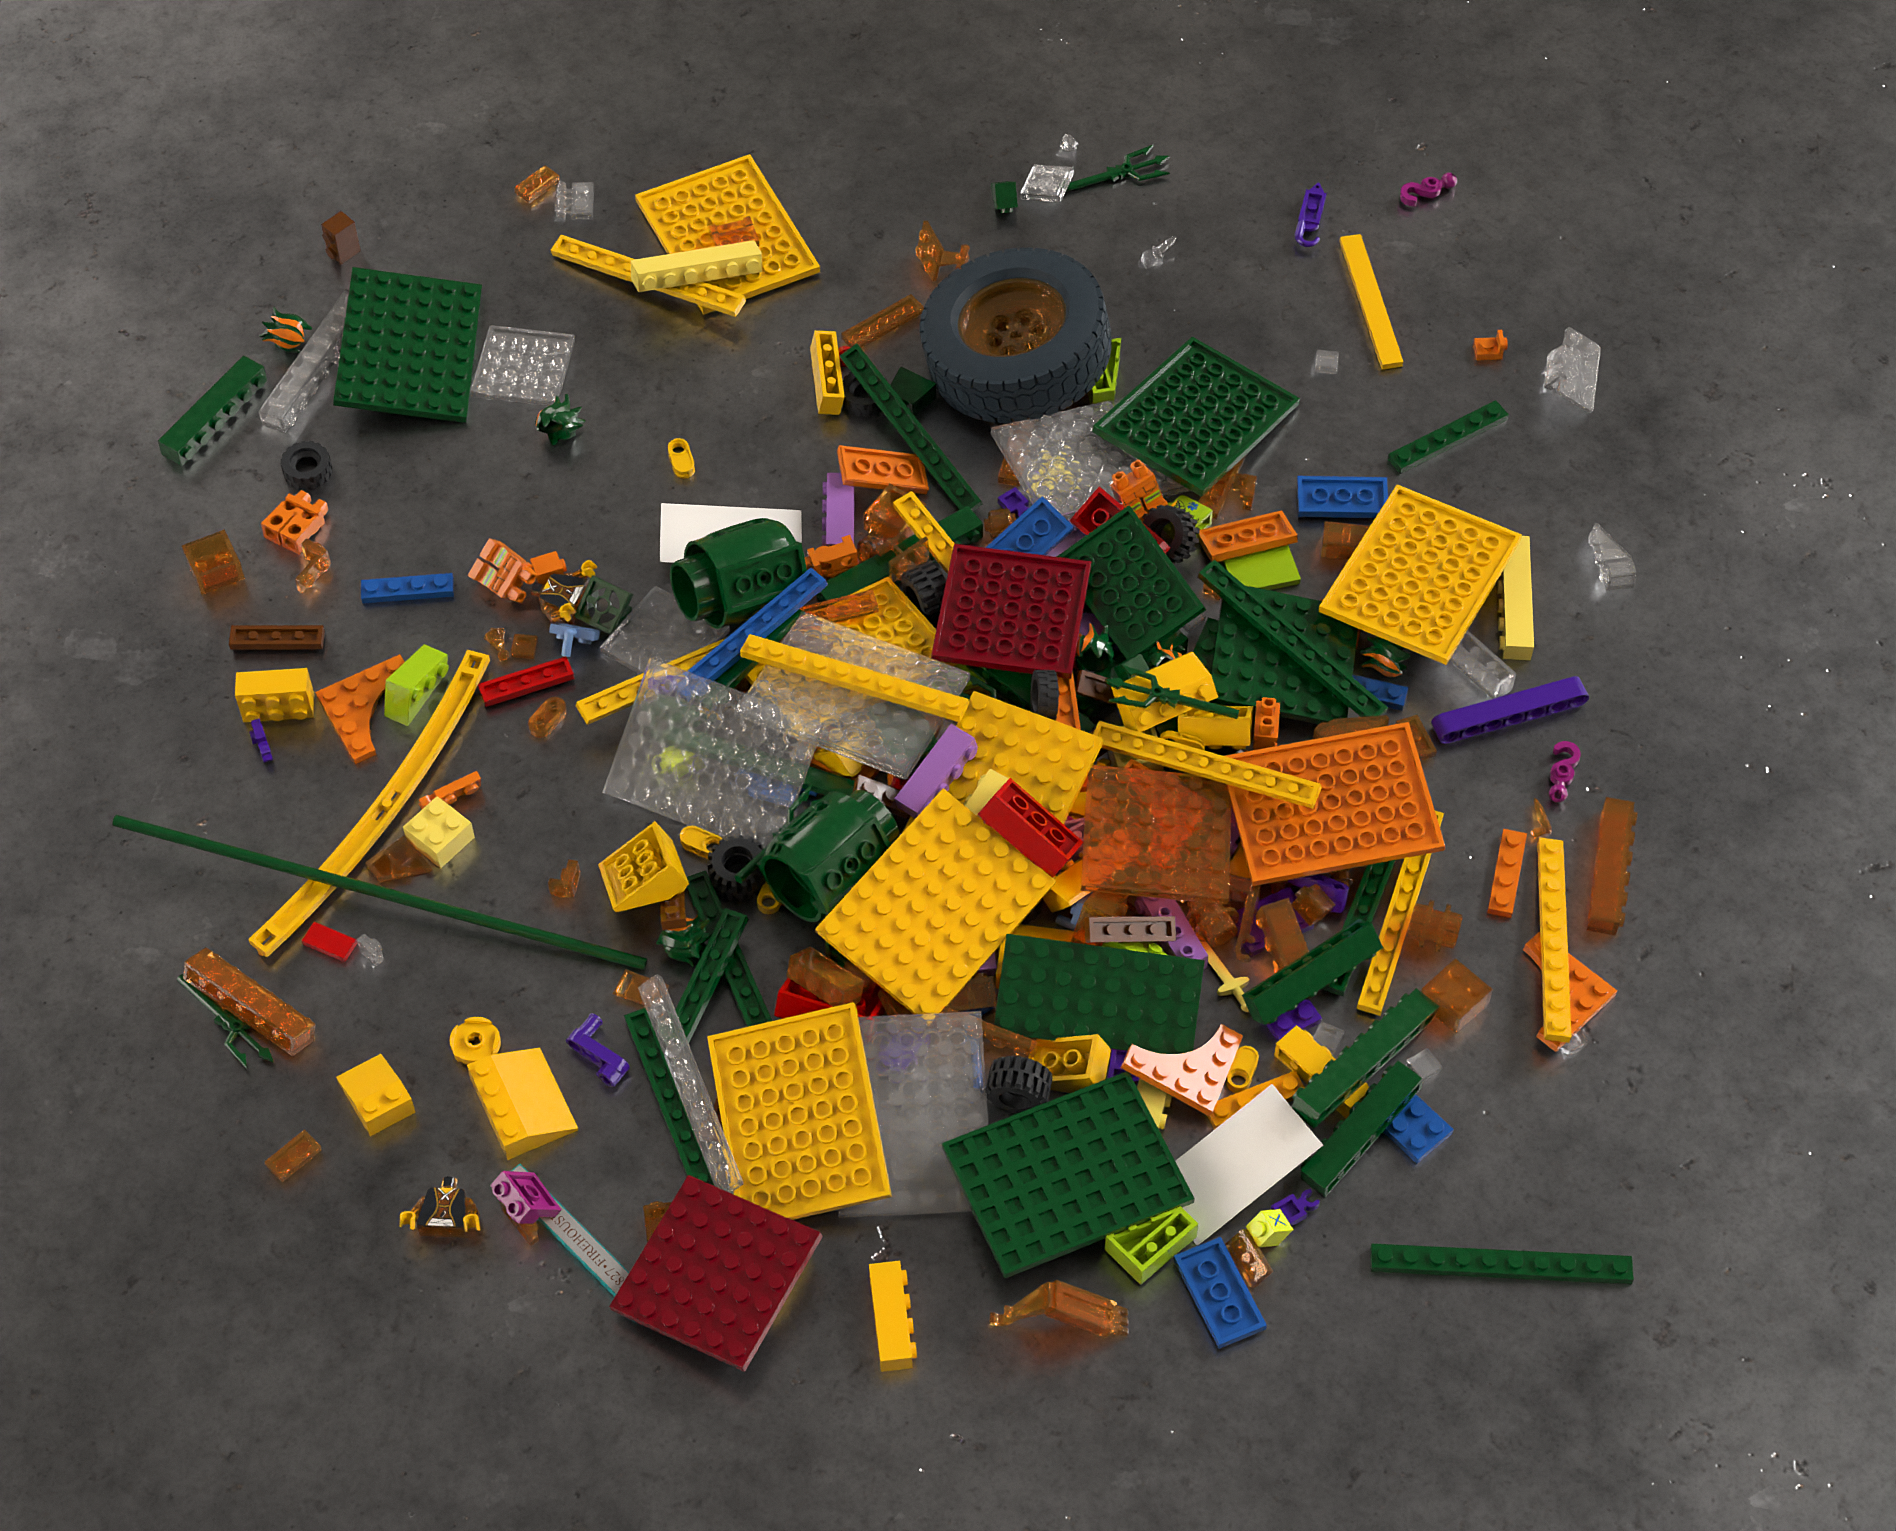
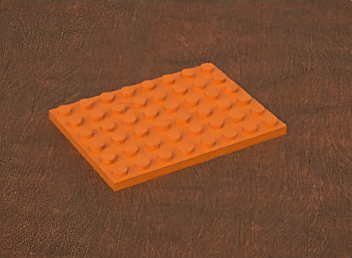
[1225,722,1445,886]

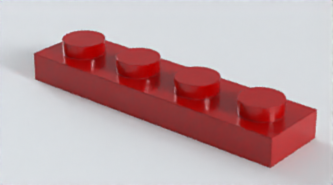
[478,656,575,707]

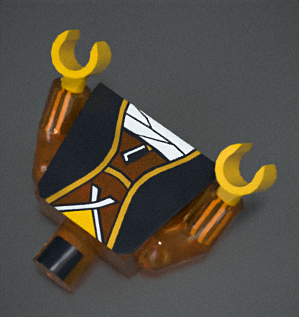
[531,560,597,625]
[399,1176,480,1238]

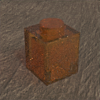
[1291,883,1336,926]

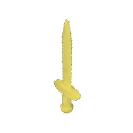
[1192,928,1250,1012]

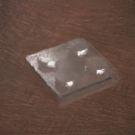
[1020,164,1074,202]

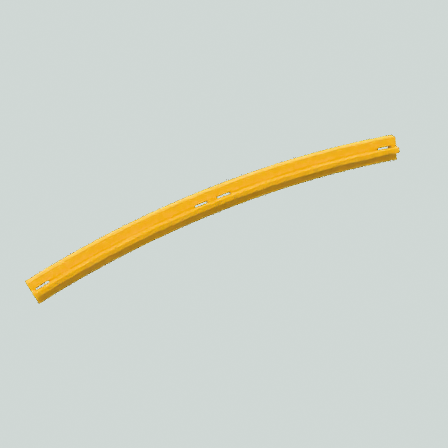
[248,650,490,957]

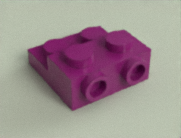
[490,1171,561,1224]

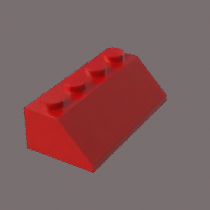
[1069,486,1171,554]
[977,778,1083,878]

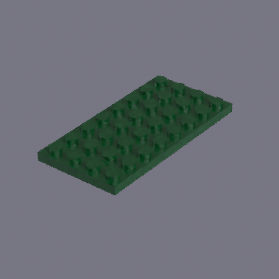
[993,934,1205,1054]

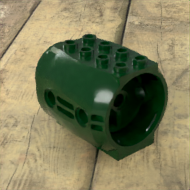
[670,518,807,629]
[757,790,899,922]

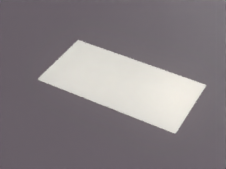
[660,503,802,563]
[1175,1084,1323,1246]

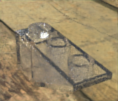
[1588,523,1637,591]

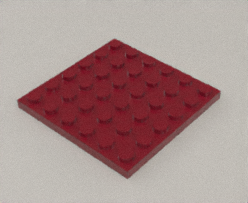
[931,544,1091,679]
[609,1175,823,1372]

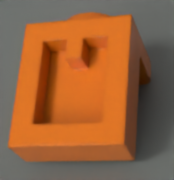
[1473,330,1508,360]

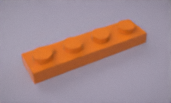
[1487,828,1527,918]

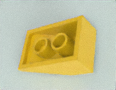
[1028,1034,1111,1093]
[336,1054,416,1136]

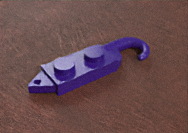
[1295,183,1327,247]

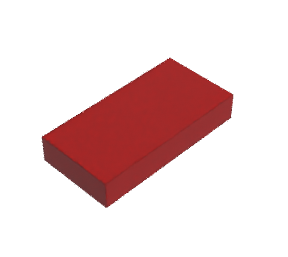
[301,922,358,963]

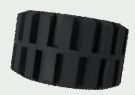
[1142,505,1199,564]
[901,561,946,623]
[707,835,766,902]
[984,1056,1053,1113]

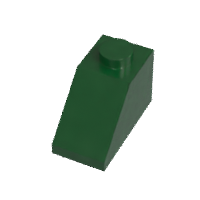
[990,181,1018,213]

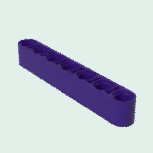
[1431,676,1589,744]

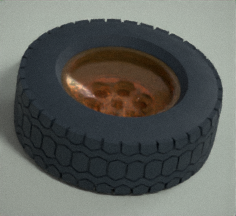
[920,248,1112,423]

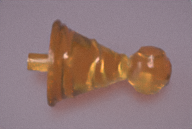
[484,627,510,661]

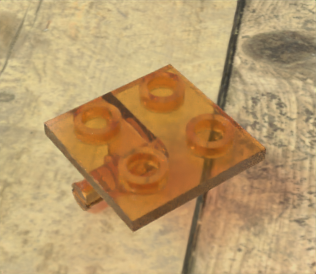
[916,220,970,281]
[875,531,929,582]

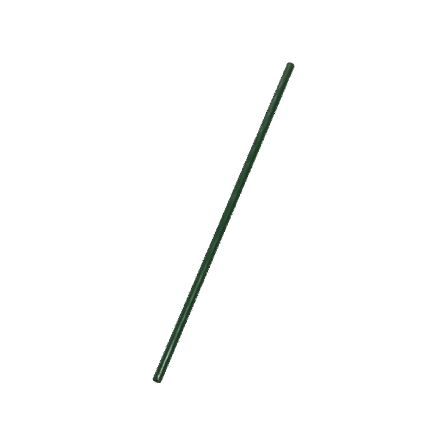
[112,815,647,970]

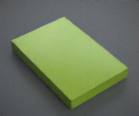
[1222,545,1301,590]

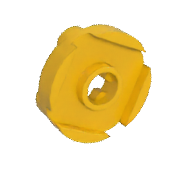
[450,1017,501,1064]

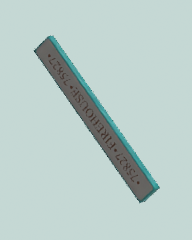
[511,1164,629,1297]

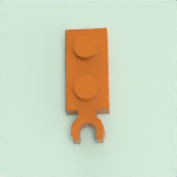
[419,771,481,810]

